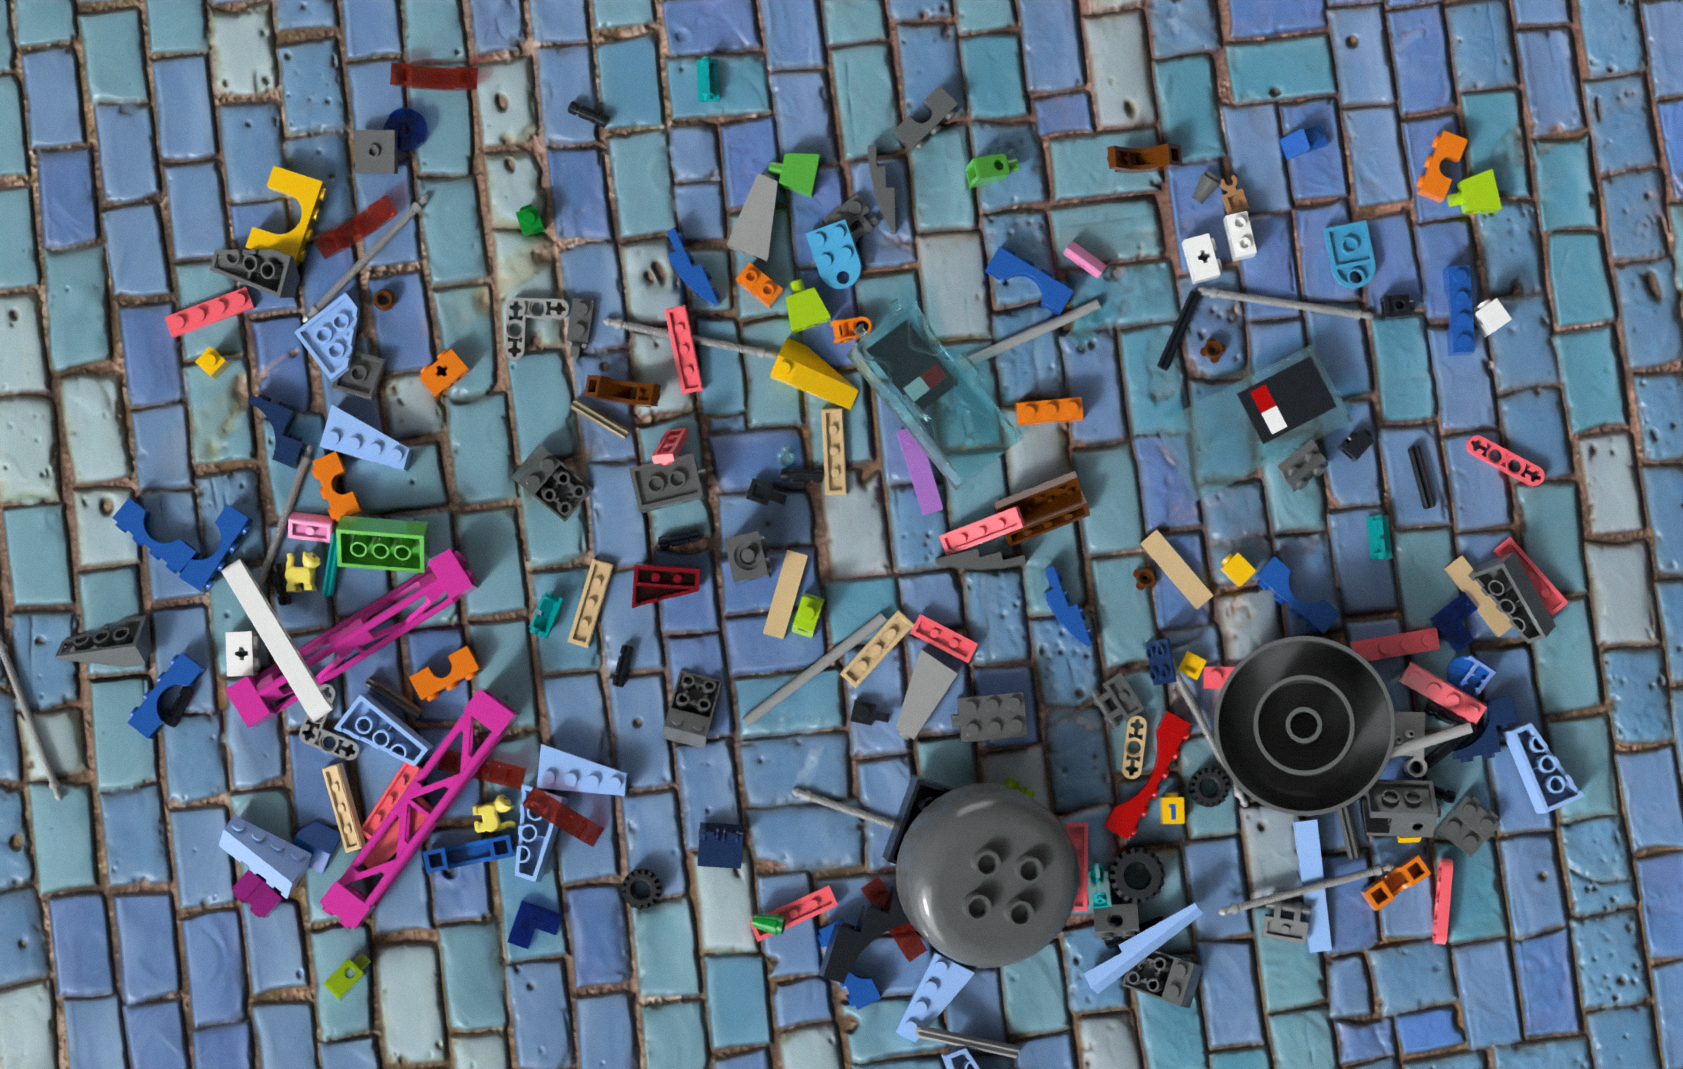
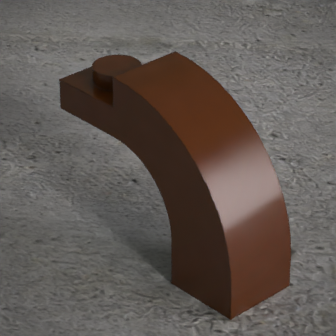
[1107,143,1182,173]
[584,375,661,408]

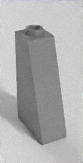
[727,172,778,264]
[896,649,957,741]

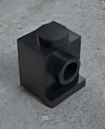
[1380,294,1414,320]
[1338,427,1374,462]

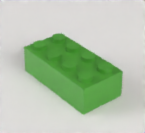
[336,516,429,573]

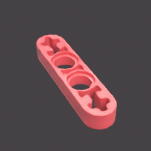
[1465,435,1545,486]
[1432,858,1453,945]

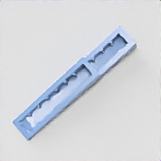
[1293,819,1332,953]
[1084,903,1203,994]

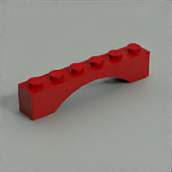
[1103,711,1192,840]

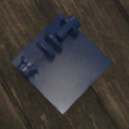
[1146,638,1177,686]
[697,822,744,869]

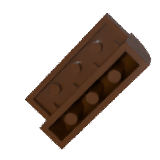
[994,471,1090,547]

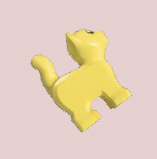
[285,551,321,593]
[472,794,516,833]

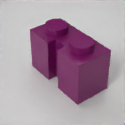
[231,869,285,918]

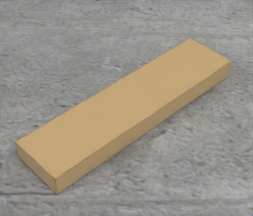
[821,408,847,496]
[1140,530,1214,610]
[763,550,808,639]
[1444,555,1513,637]
[567,559,614,648]
[840,610,914,688]
[322,763,366,853]

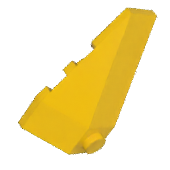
[770,338,859,411]

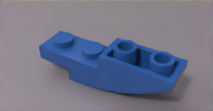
[667,228,721,307]
[1043,566,1094,647]

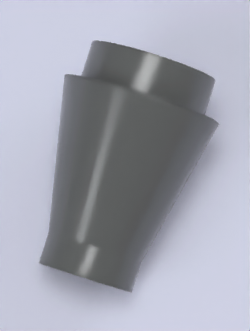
[1192,170,1221,204]

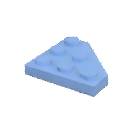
[294,292,360,382]

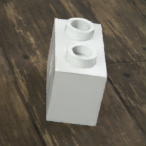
[1223,211,1257,262]
[1181,233,1222,285]
[1473,298,1512,337]
[225,631,261,677]

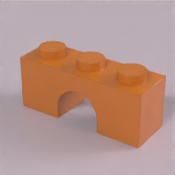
[1416,130,1468,203]
[1015,397,1084,427]
[311,451,364,522]
[409,646,482,702]
[1360,854,1431,911]

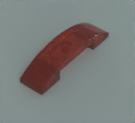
[390,63,478,91]
[314,195,398,259]
[437,750,527,790]
[523,786,605,847]
[861,876,927,963]

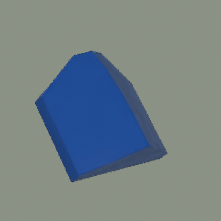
[1447,654,1496,698]
[293,821,341,874]

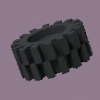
[1188,768,1230,807]
[621,869,662,909]

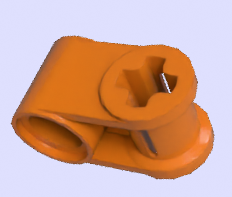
[830,317,873,344]

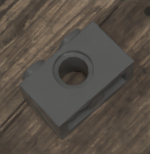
[1093,903,1140,940]

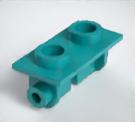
[696,56,720,103]
[1366,515,1392,561]
[529,592,564,639]
[1087,863,1112,909]

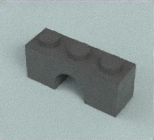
[893,85,958,153]

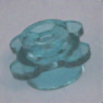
[776,445,796,468]

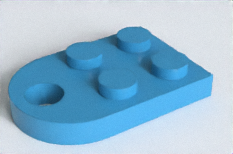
[805,219,862,289]
[1323,220,1376,289]

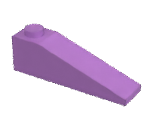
[897,424,943,516]

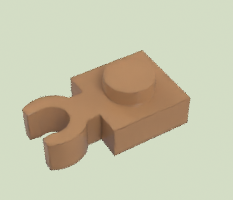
[1220,175,1250,215]

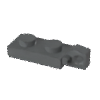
[566,298,595,359]

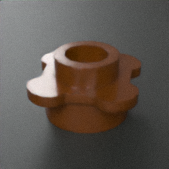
[1200,337,1226,363]
[1133,566,1157,590]

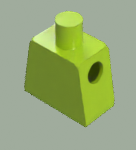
[1447,169,1502,214]
[786,279,831,334]
[792,592,825,638]
[323,953,371,1001]

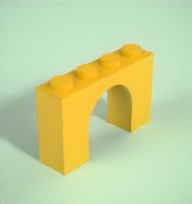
[245,166,328,267]

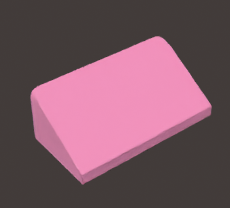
[1063,242,1107,278]
[288,512,335,543]

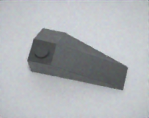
[210,249,300,298]
[56,615,151,667]

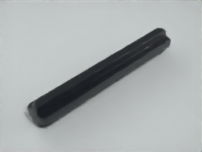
[1157,290,1201,371]

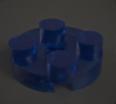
[384,108,428,152]

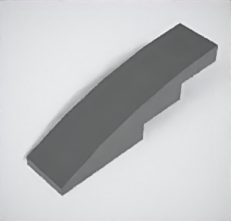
[867,145,896,234]
[935,549,1026,570]

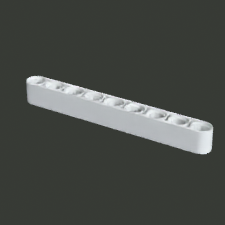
[221,558,333,722]

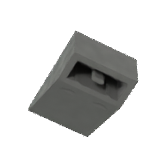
[511,444,593,522]
[662,670,722,749]
[1122,950,1203,1008]

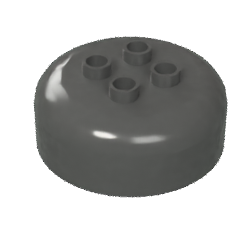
[1214,636,1395,816]
[896,783,1079,968]

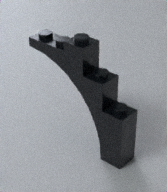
[818,886,910,984]

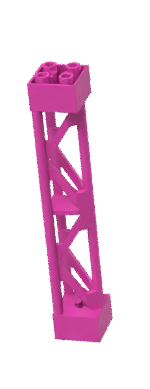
[225,548,478,727]
[319,688,520,929]

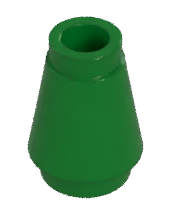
[752,914,786,936]

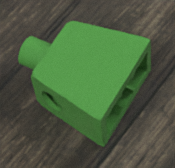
[768,153,820,198]
[965,153,1019,188]

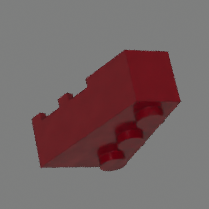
[632,562,702,608]

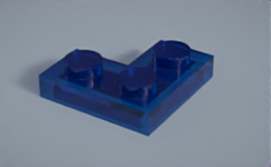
[1429,592,1478,653]
[507,900,564,949]

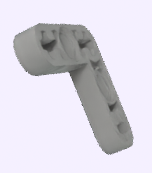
[505,298,570,361]
[299,684,361,760]

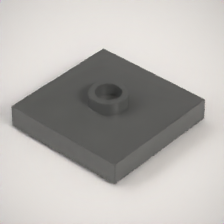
[355,130,398,174]
[332,350,387,401]

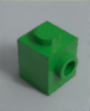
[515,205,546,237]

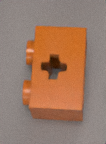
[736,262,784,309]
[418,349,470,399]

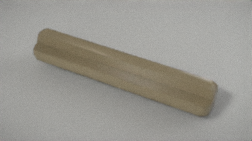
[571,399,630,440]

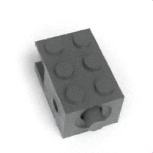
[629,453,708,514]
[724,531,773,585]
[951,692,1028,742]
[1362,779,1441,838]

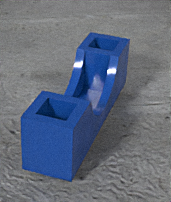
[985,247,1074,316]
[1443,265,1475,356]
[113,498,201,574]
[179,504,253,592]
[1255,556,1341,634]
[128,653,207,739]
[423,834,516,873]
[817,917,881,1010]

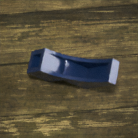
[249,394,306,469]
[1452,696,1517,763]

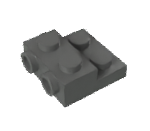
[1277,439,1328,492]
[1436,795,1501,858]

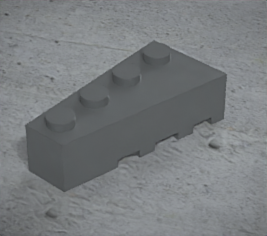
[1468,551,1556,643]

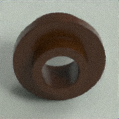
[373,289,395,311]

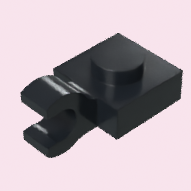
[746,478,787,506]
[850,700,890,726]

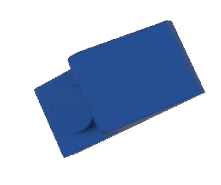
[1279,124,1328,160]

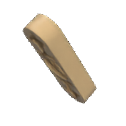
[1121,716,1147,779]

